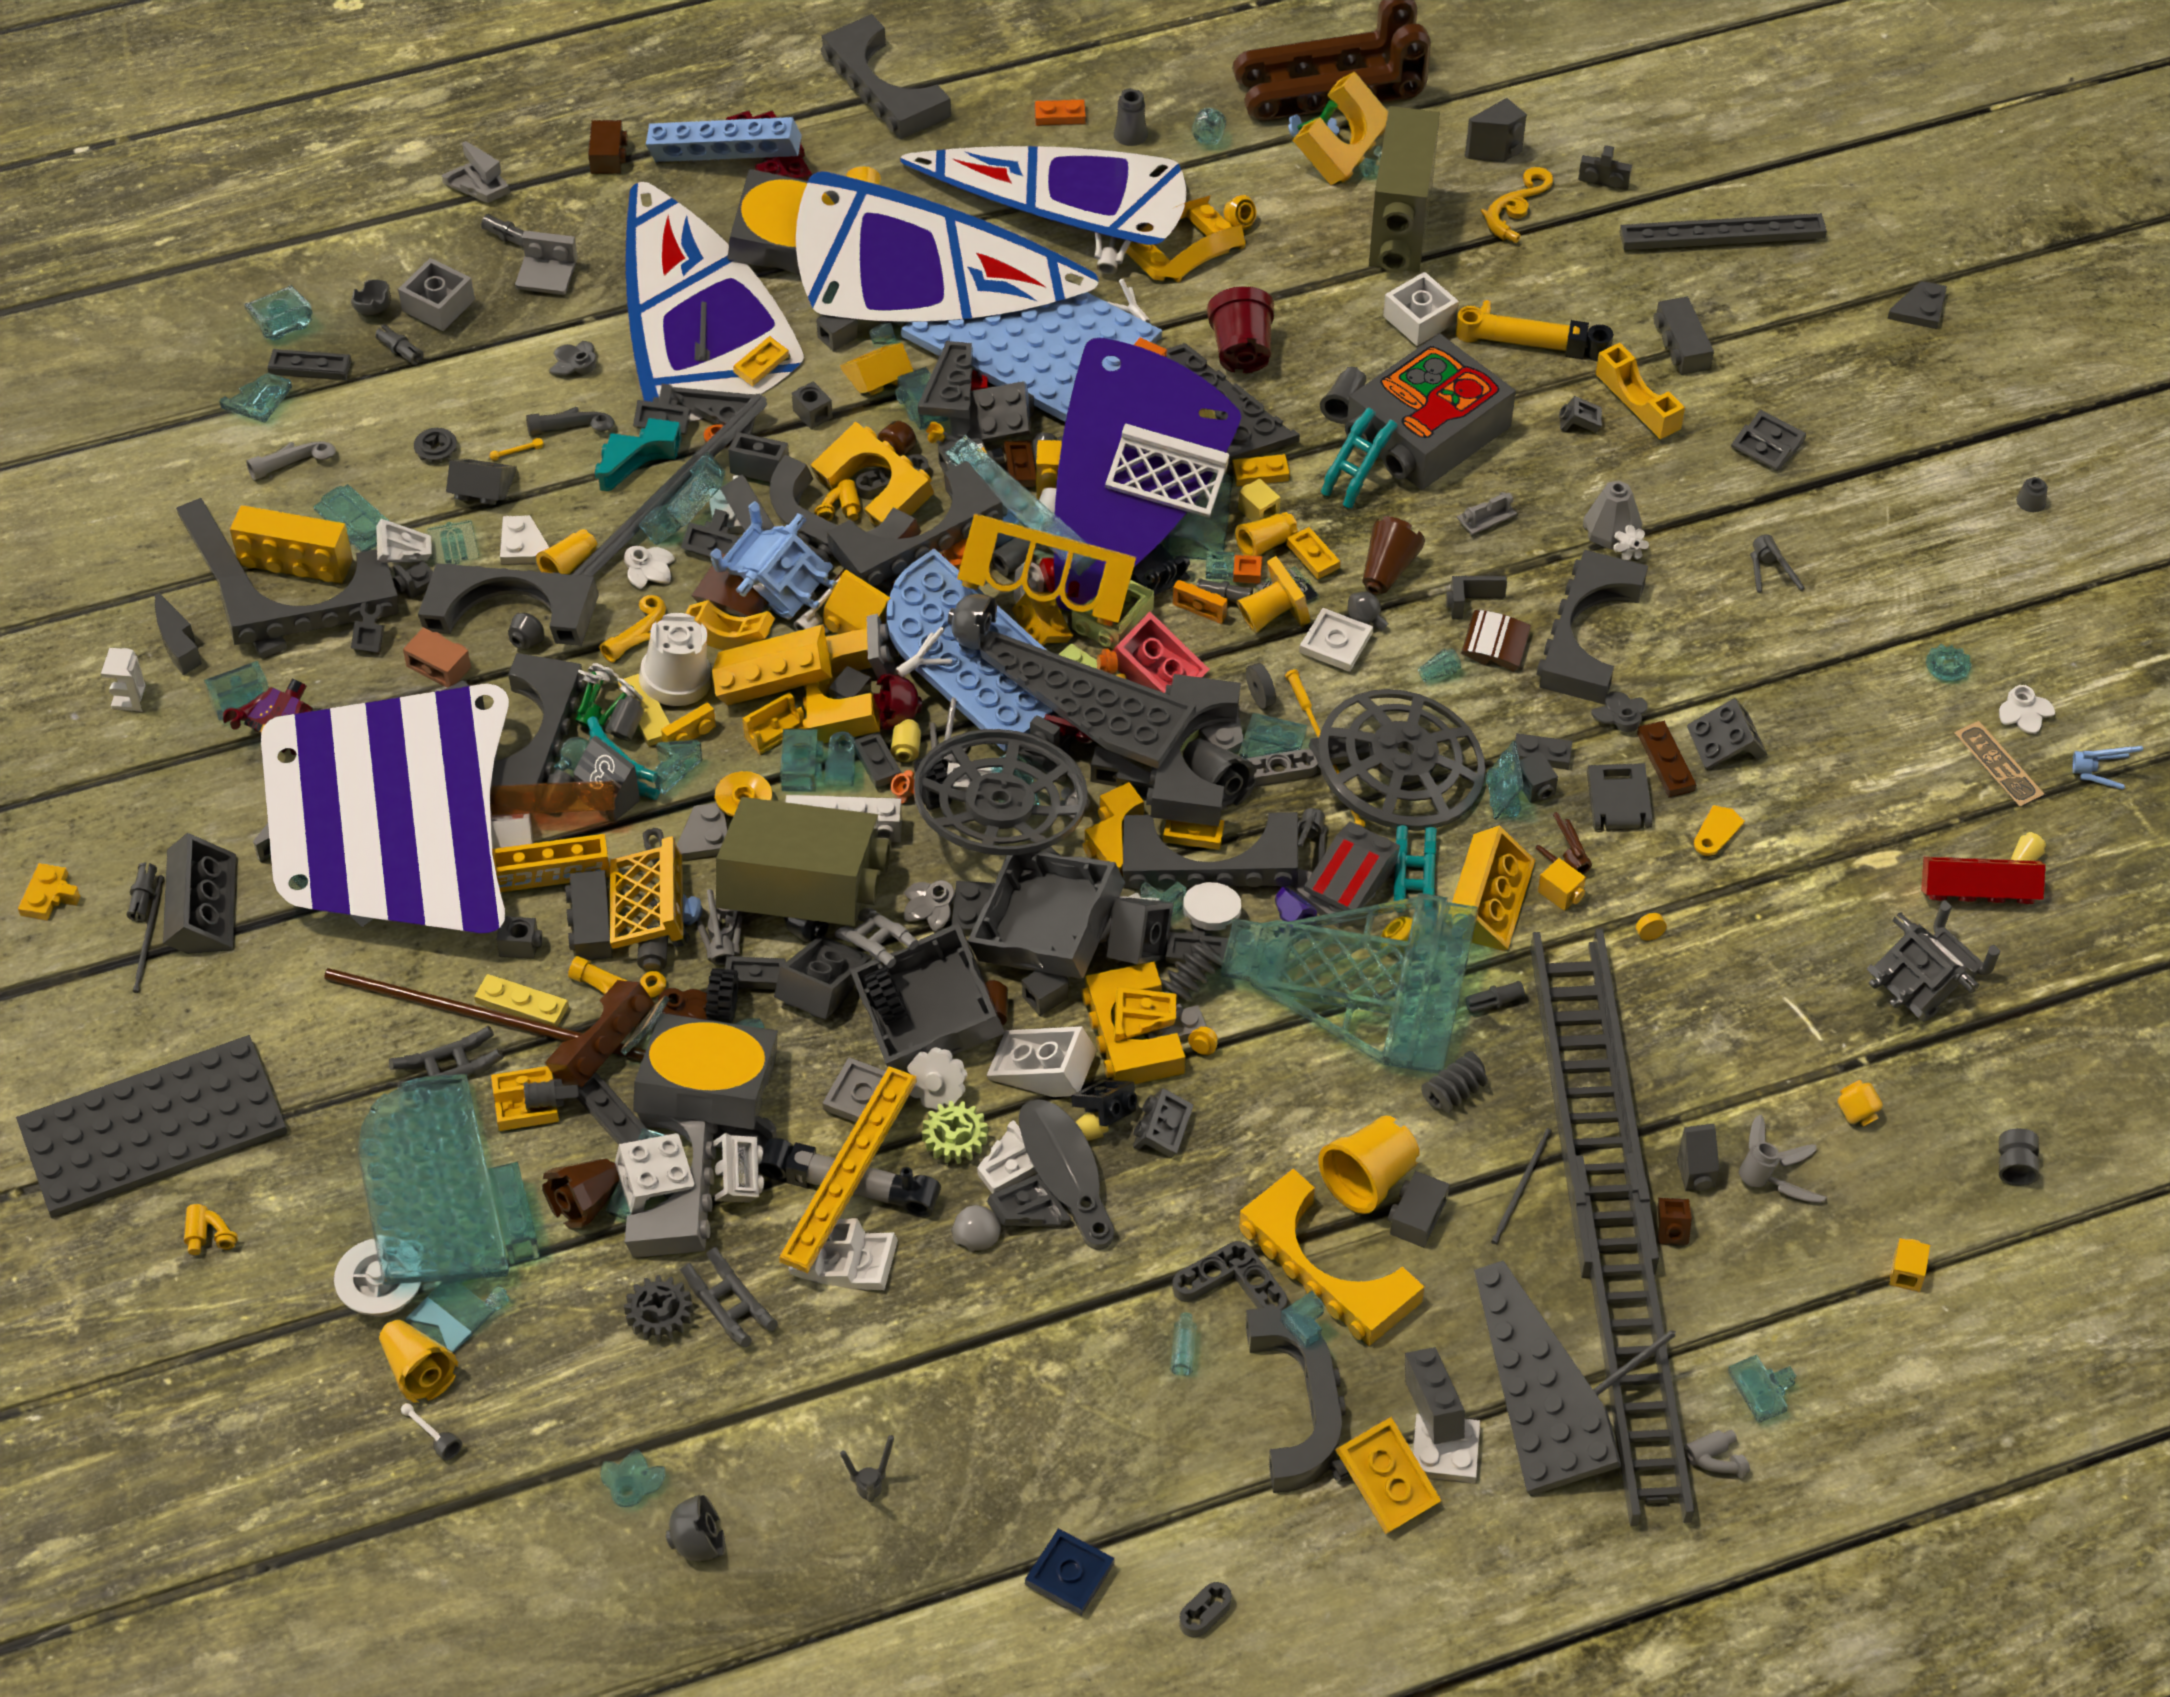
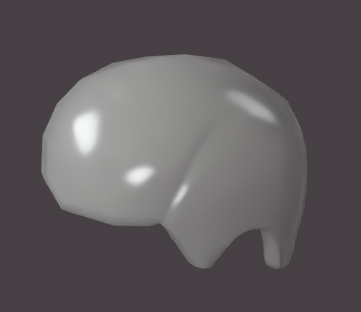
[951,1205,1001,1252]

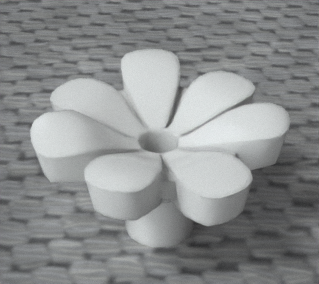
[1614,525,1649,560]

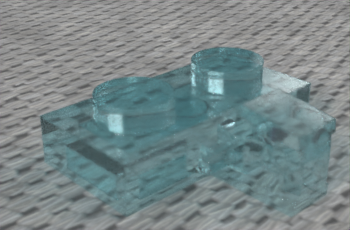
[1728,1354,1796,1424]

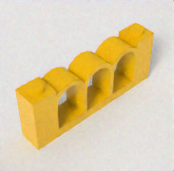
[957,513,1136,626]

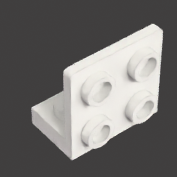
[615,1134,694,1215]

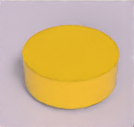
[1636,913,1667,941]

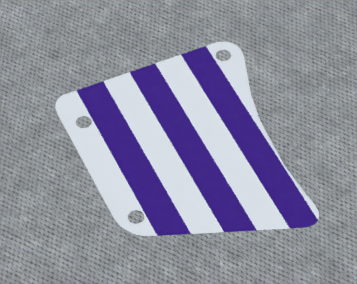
[261,684,509,933]

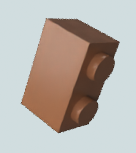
[403,627,471,688]

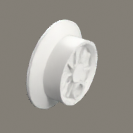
[334,1238,423,1317]

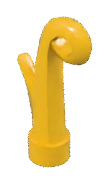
[600,595,666,663]
[568,956,666,998]

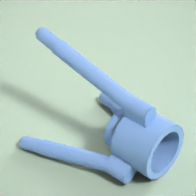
[2072,746,2143,790]

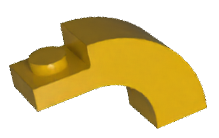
[685,600,775,651]

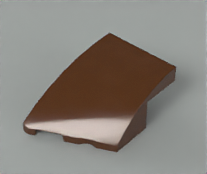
[691,553,768,617]

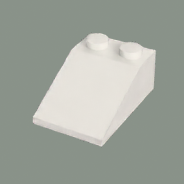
[987,1026,1097,1097]

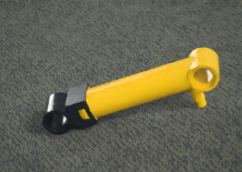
[1456,300,1614,361]

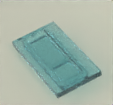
[313,484,389,552]

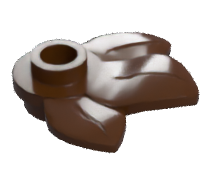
[658,988,707,1020]

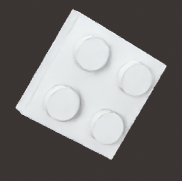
[1299,608,1373,672]
[1413,1414,1480,1483]

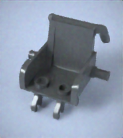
[1867,900,2001,1022]

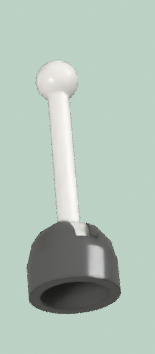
[401,1403,462,1461]

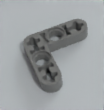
[1172,1241,1287,1311]

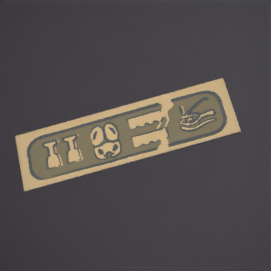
[1954,721,2044,806]

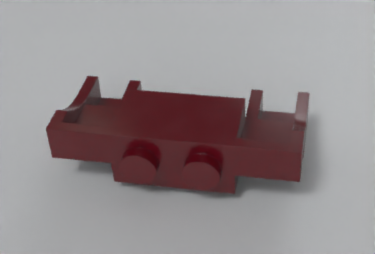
[726,110,812,181]

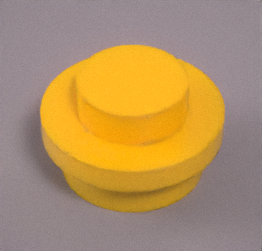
[1188,1026,1218,1055]

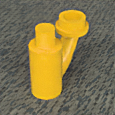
[814,479,861,521]
[184,1204,238,1255]

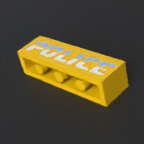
[492,834,610,892]

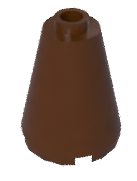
[1362,516,1425,595]

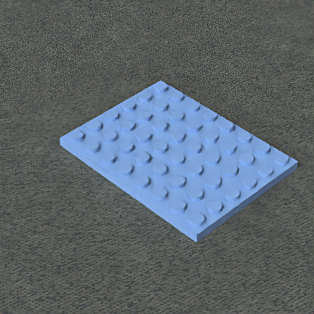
[901,292,1162,422]

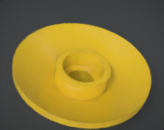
[715,771,772,817]

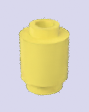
[891,719,921,762]

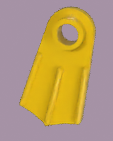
[1694,805,1745,856]

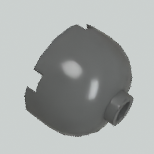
[948,594,997,651]
[666,1495,726,1562]

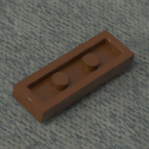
[1637,720,1696,798]

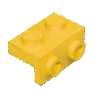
[1012,592,1073,646]

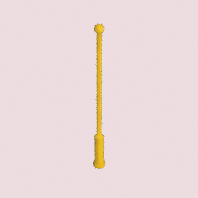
[1285,669,1366,828]

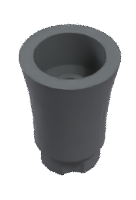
[1113,88,1148,146]
[1320,366,1366,424]

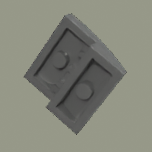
[1731,409,1806,471]

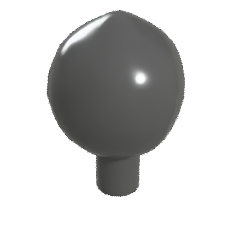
[1347,592,1389,632]

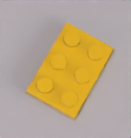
[1335,1417,1441,1534]

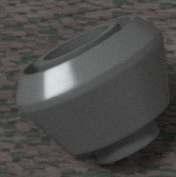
[508,613,544,649]

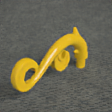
[1481,167,1553,243]

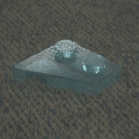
[219,373,292,423]

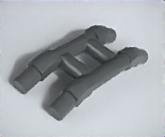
[389,1026,504,1093]
[680,1247,778,1348]

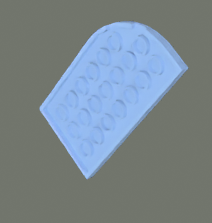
[886,548,1055,752]

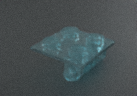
[1486,741,1524,820]

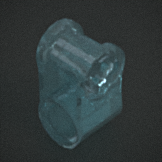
[824,731,855,787]

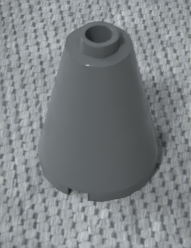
[1183,739,1257,810]

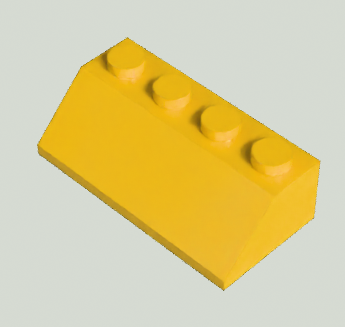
[712,625,832,706]
[1445,825,1535,951]

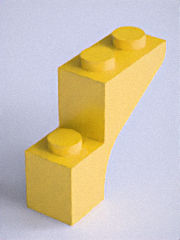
[1083,782,1144,877]

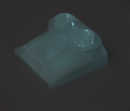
[244,285,313,340]

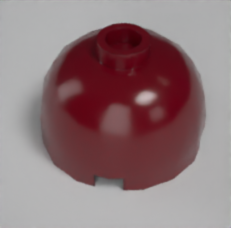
[873,674,922,731]

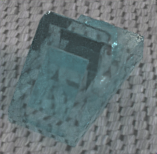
[655,740,703,795]

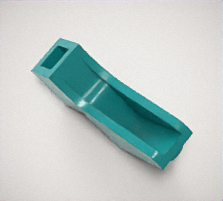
[595,418,682,491]

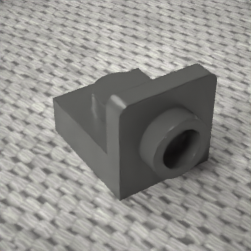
[1559,396,1602,433]
[393,561,433,599]

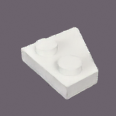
[376,519,432,563]
[977,1120,1036,1194]

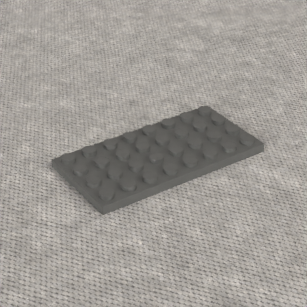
[16,1035,288,1218]

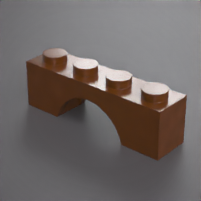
[545,980,655,1087]

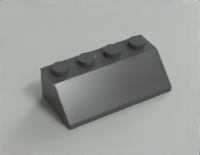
[163,833,236,954]

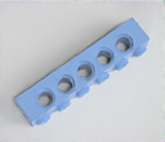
[646,117,802,162]

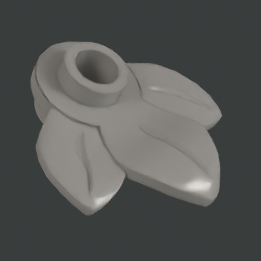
[904,880,955,932]

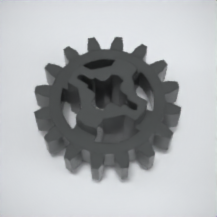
[624,1275,693,1342]

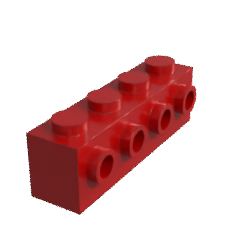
[1921,856,2046,904]

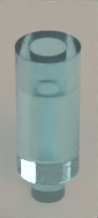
[1170,1312,1197,1375]

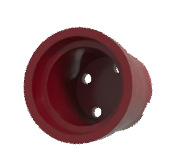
[1207,286,1274,373]

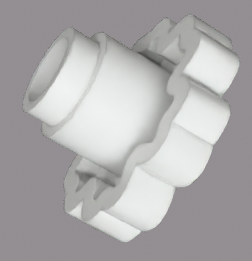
[907,1047,967,1110]

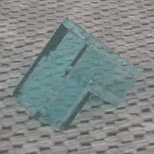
[1281,1291,1325,1349]

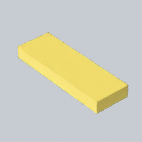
[618,674,670,747]

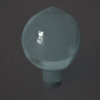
[554,737,589,771]

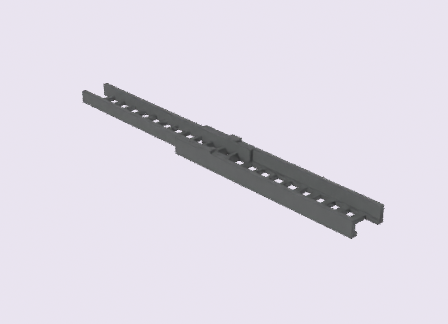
[1530,929,1694,1526]

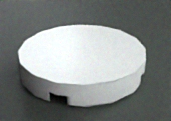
[1183,882,1241,930]

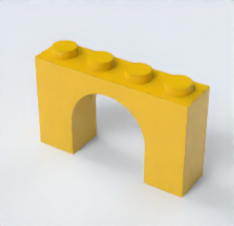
[1292,72,1388,185]
[810,422,934,527]
[803,628,880,745]
[1081,962,1185,1084]

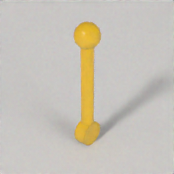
[489,438,543,461]

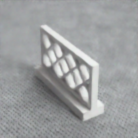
[1105,424,1229,518]

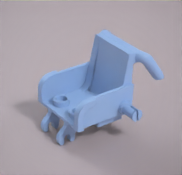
[710,501,836,618]

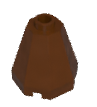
[542,1159,620,1228]

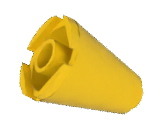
[379,1320,458,1403]

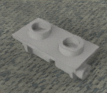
[1457,492,1517,535]

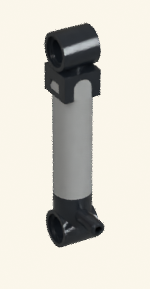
[758,1138,942,1218]

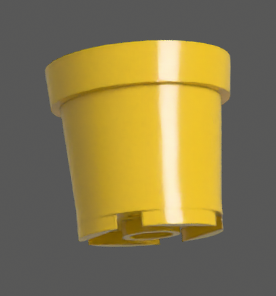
[1318,1115,1420,1214]

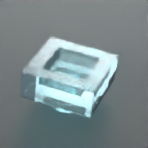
[1205,551,1234,580]

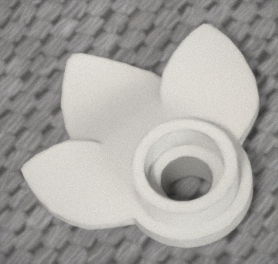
[624,546,675,589]
[1999,685,2055,734]

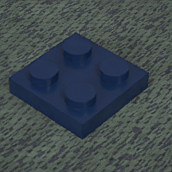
[1025,1528,1115,1616]

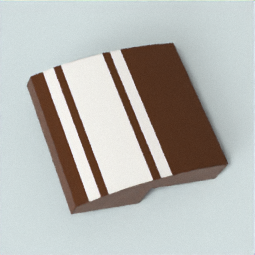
[1461,610,1531,672]

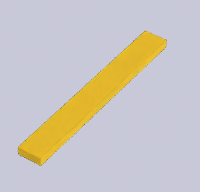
[779,1066,917,1273]

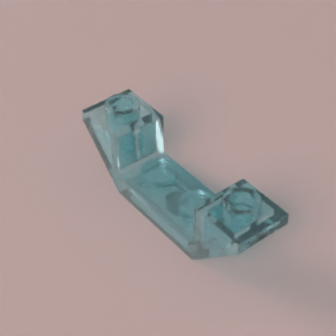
[638,452,726,545]

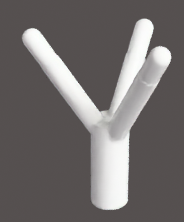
[1106,279,1150,323]
[896,627,952,678]

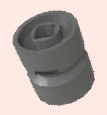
[1999,1128,2040,1186]

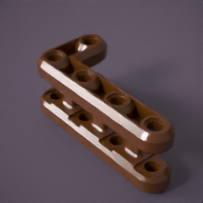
[1232,0,1431,120]

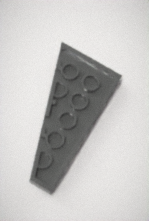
[1167,343,1300,465]

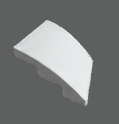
[788,1218,898,1290]

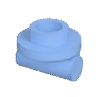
[683,894,703,925]

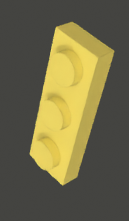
[474,974,569,1027]

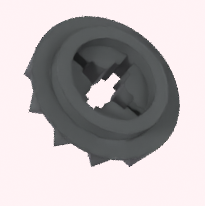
[414,428,457,463]

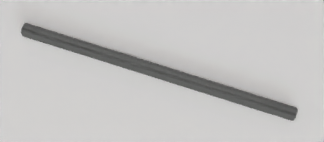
[571,394,767,577]

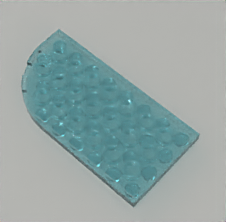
[358,1074,509,1285]

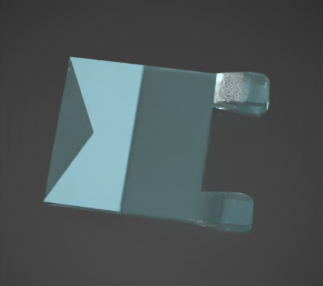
[405,1258,509,1354]

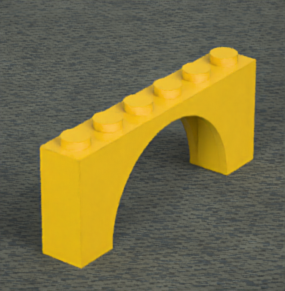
[1239,1168,1425,1346]

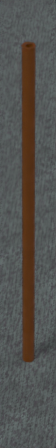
[324,968,646,1061]

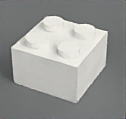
[1383,272,1459,346]

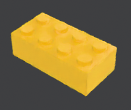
[230,505,353,584]

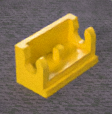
[742,692,804,755]

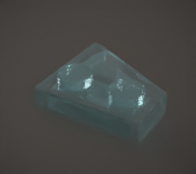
[1239,713,1307,759]

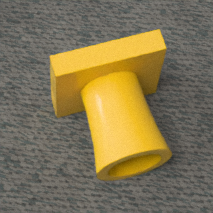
[1236,556,1311,633]

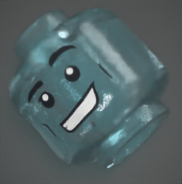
[1192,108,1227,145]

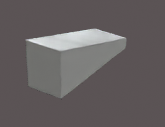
[462,141,501,184]

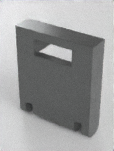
[1587,763,1652,830]

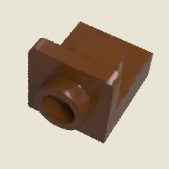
[1657,1198,1692,1245]

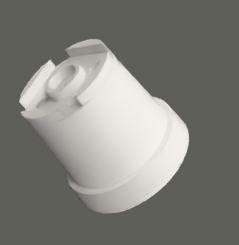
[639,613,711,706]

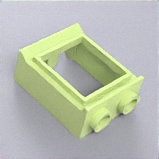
[1072,580,1154,649]

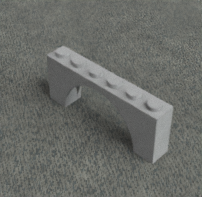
[625,1112,718,1258]

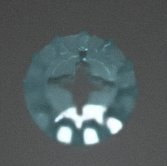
[1926,644,1972,681]

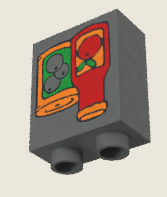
[1345,333,1516,491]

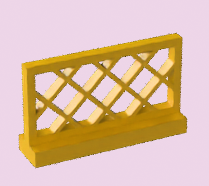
[610,836,683,949]

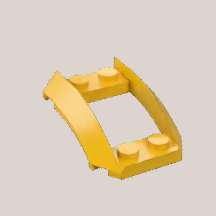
[1126,195,1246,282]

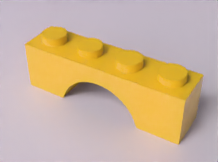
[1596,342,1685,440]

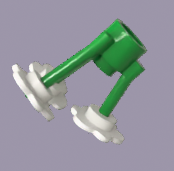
[575,663,644,729]

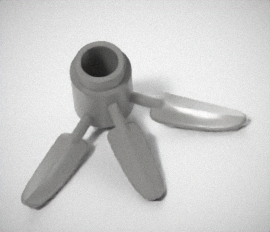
[1738,1115,1827,1203]

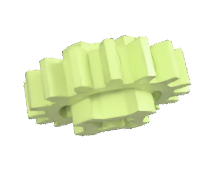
[922,1101,988,1164]

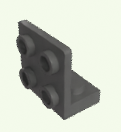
[1687,698,1767,770]

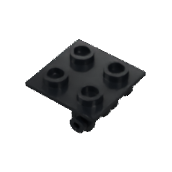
[1132,543,1191,596]

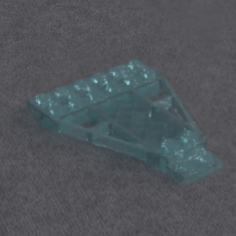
[1221,893,1478,1074]

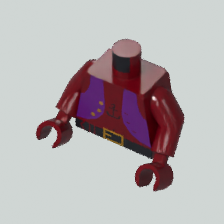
[223,678,313,755]

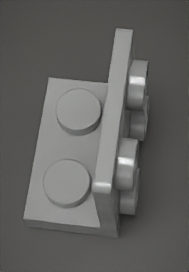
[515,231,578,295]

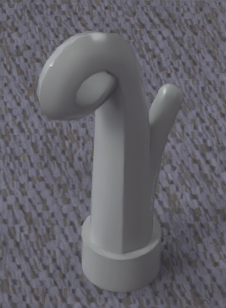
[246,441,336,480]

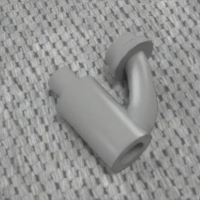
[1684,1429,1750,1479]

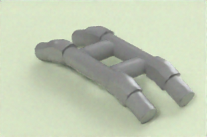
[835,908,919,968]

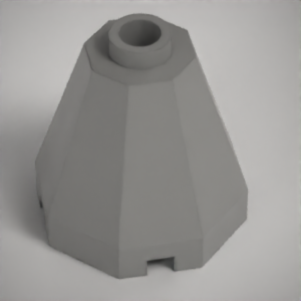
[1583,480,1642,549]

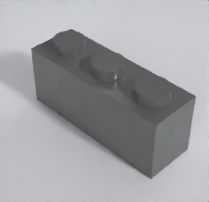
[1653,296,1714,375]
[565,870,613,960]
[1405,1347,1465,1444]

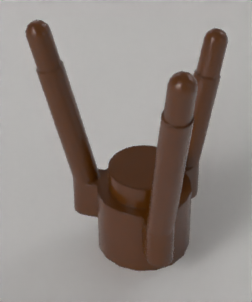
[1536,812,1592,875]

